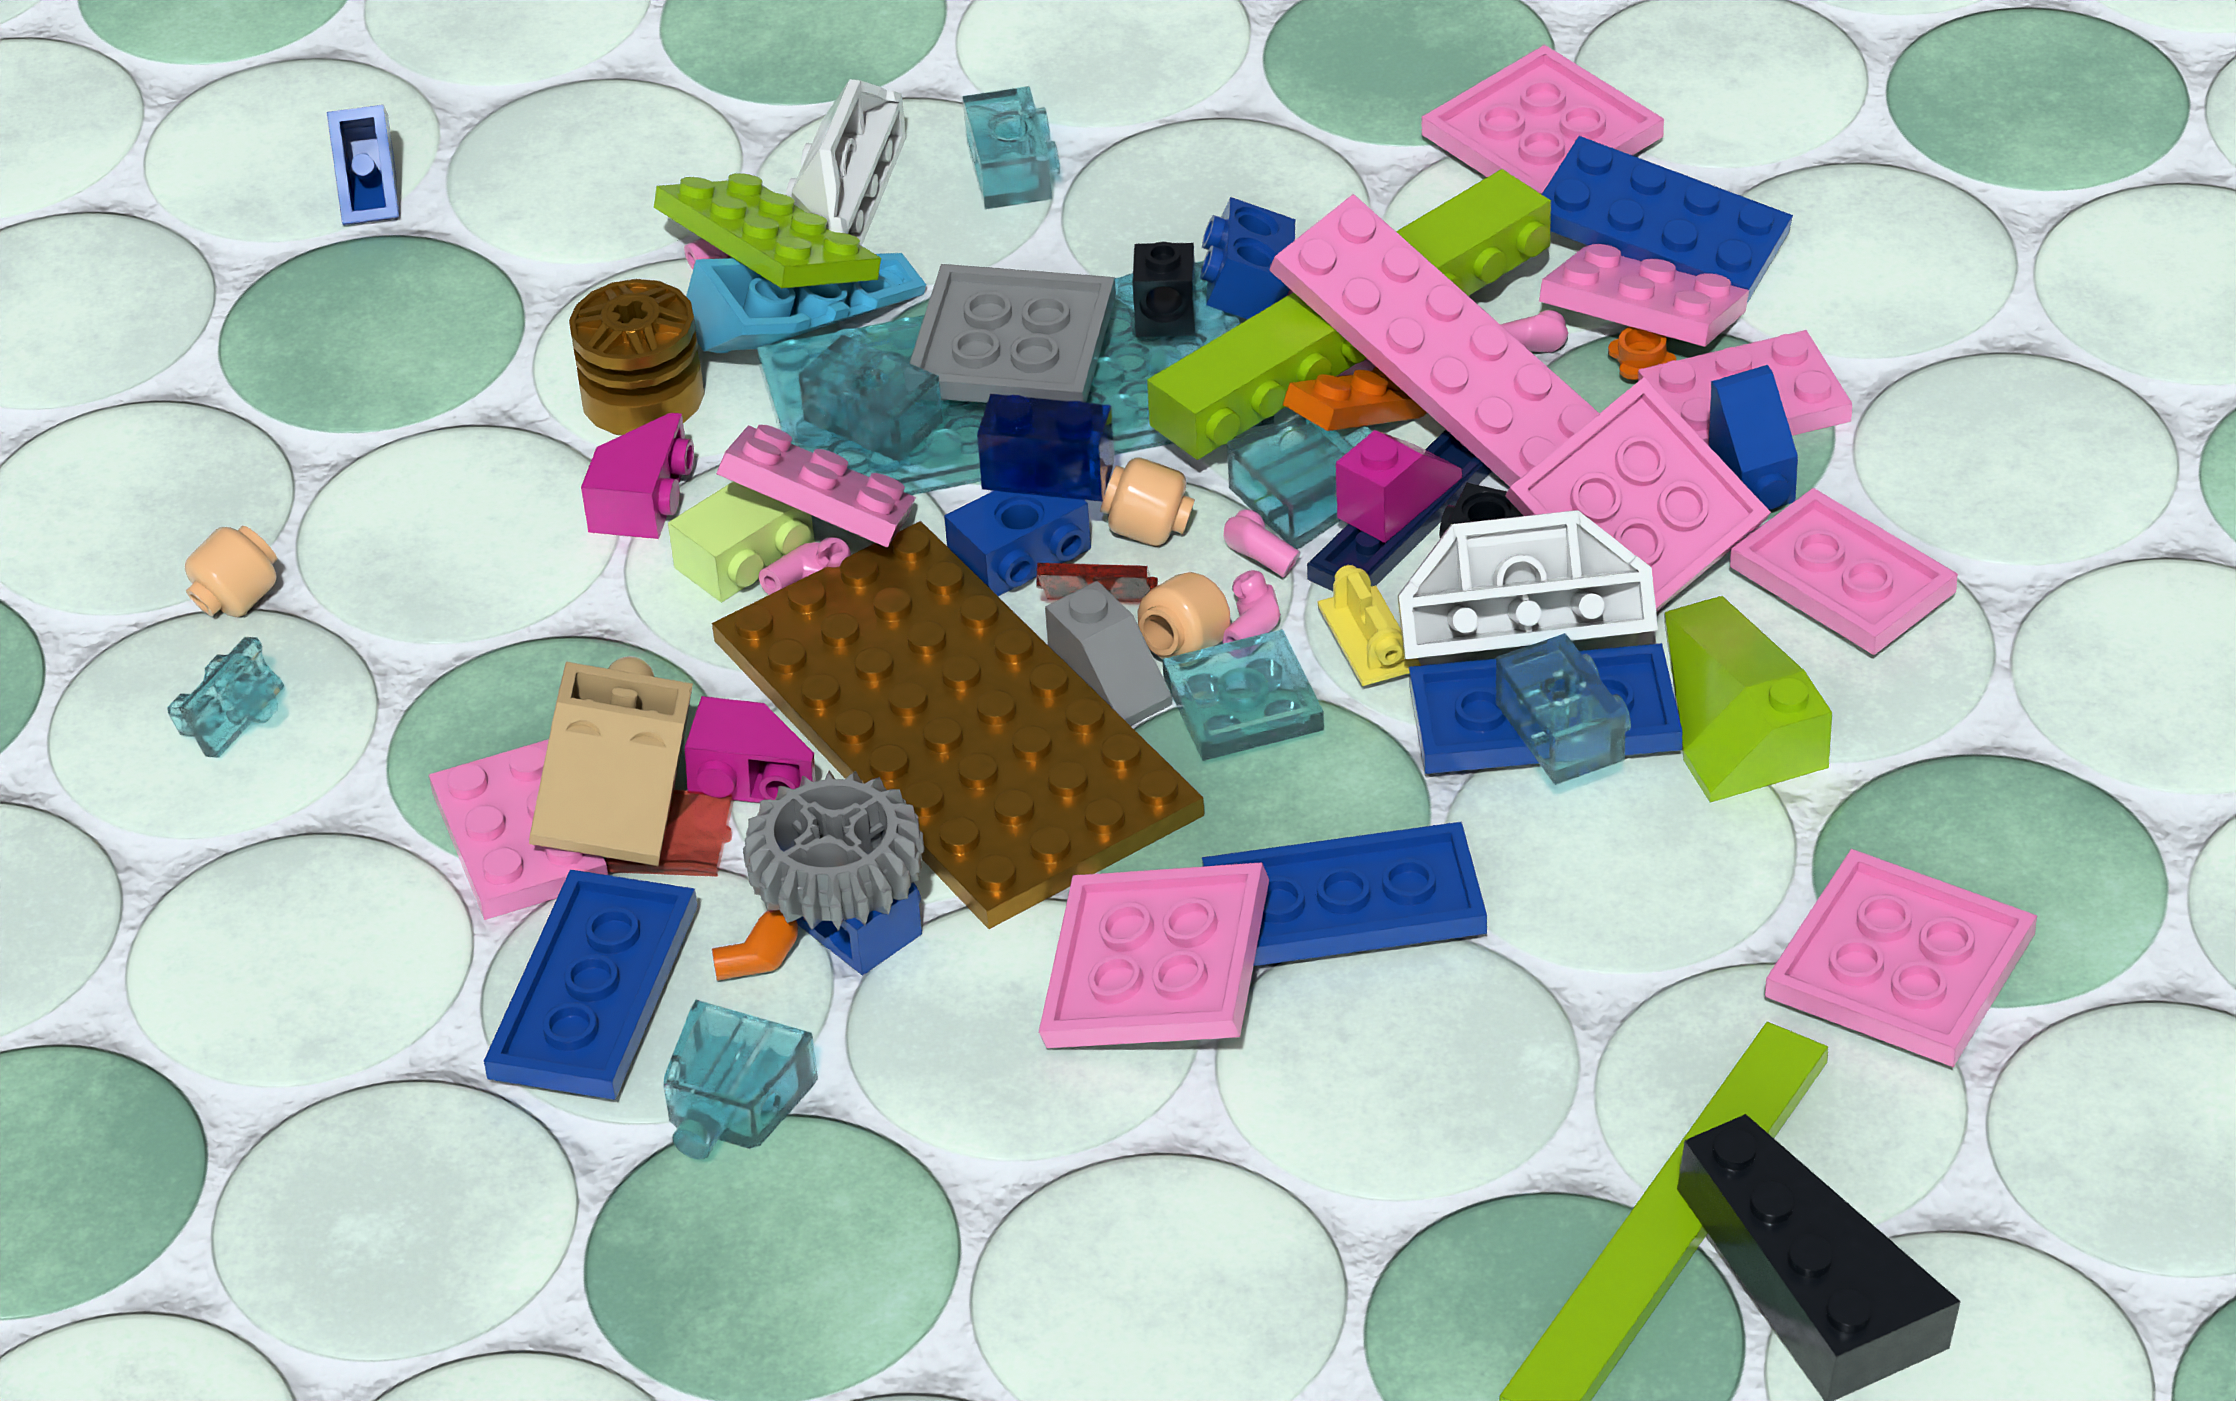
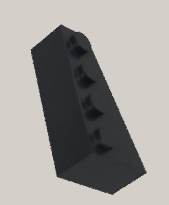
[1677,1114,1961,1401]

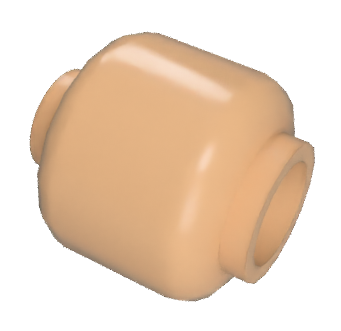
[1100,457,1195,547]
[185,526,277,617]
[1137,572,1230,664]

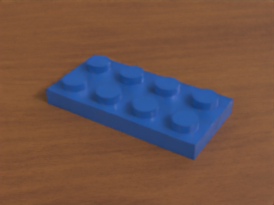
[1542,136,1793,304]
[1409,643,1683,774]
[1202,821,1487,966]
[484,869,698,1100]

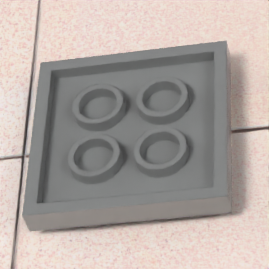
[905,264,1116,411]

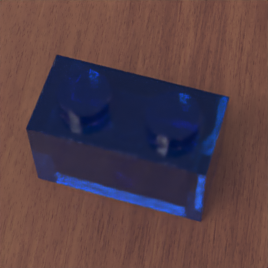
[977,394,1115,502]

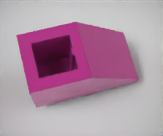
[581,413,694,539]
[685,696,816,803]

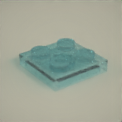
[1162,629,1324,761]

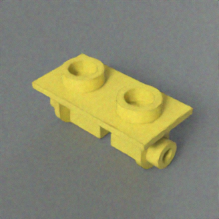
[1317,565,1421,686]

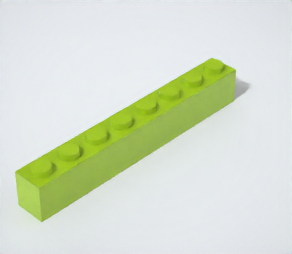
[1147,169,1551,460]

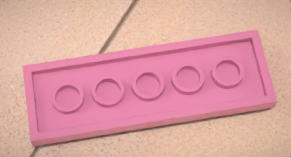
[1269,194,1599,487]

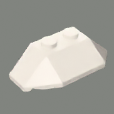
[786,79,906,246]
[1398,510,1658,659]

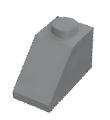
[1045,581,1172,726]

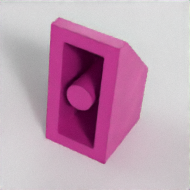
[1336,430,1462,543]

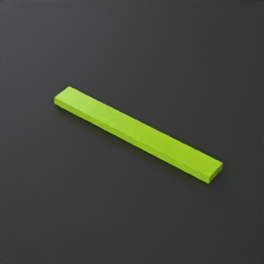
[1499,1021,1828,1401]

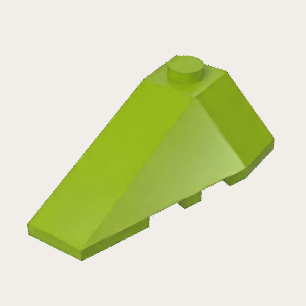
[1664,596,1832,803]

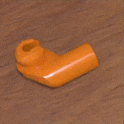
[712,909,798,981]

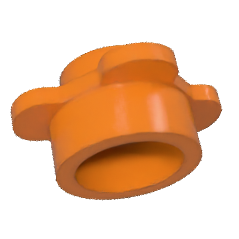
[1608,326,1677,380]

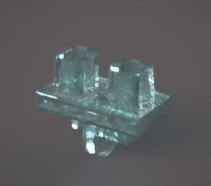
[167,637,285,758]

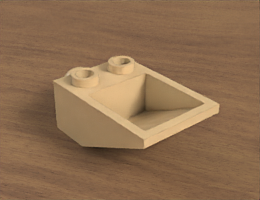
[529,656,693,866]

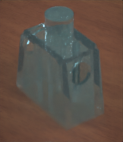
[1227,417,1373,549]
[663,1000,818,1159]

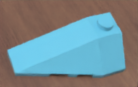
[686,253,926,354]

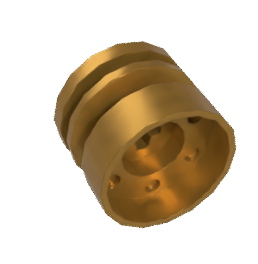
[569,279,704,435]

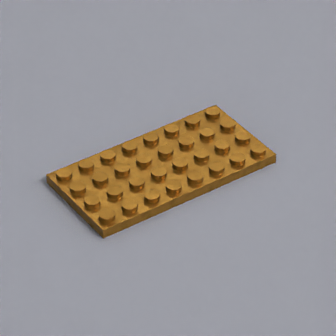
[712,521,1204,929]

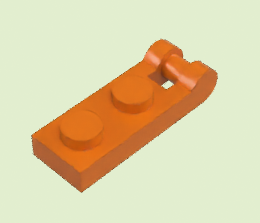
[1283,366,1427,431]

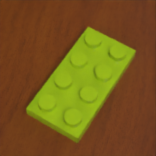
[653,173,881,288]

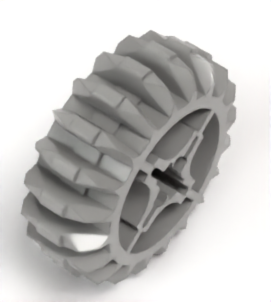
[743,771,924,931]

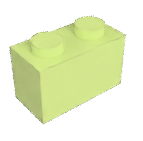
[668,481,815,603]

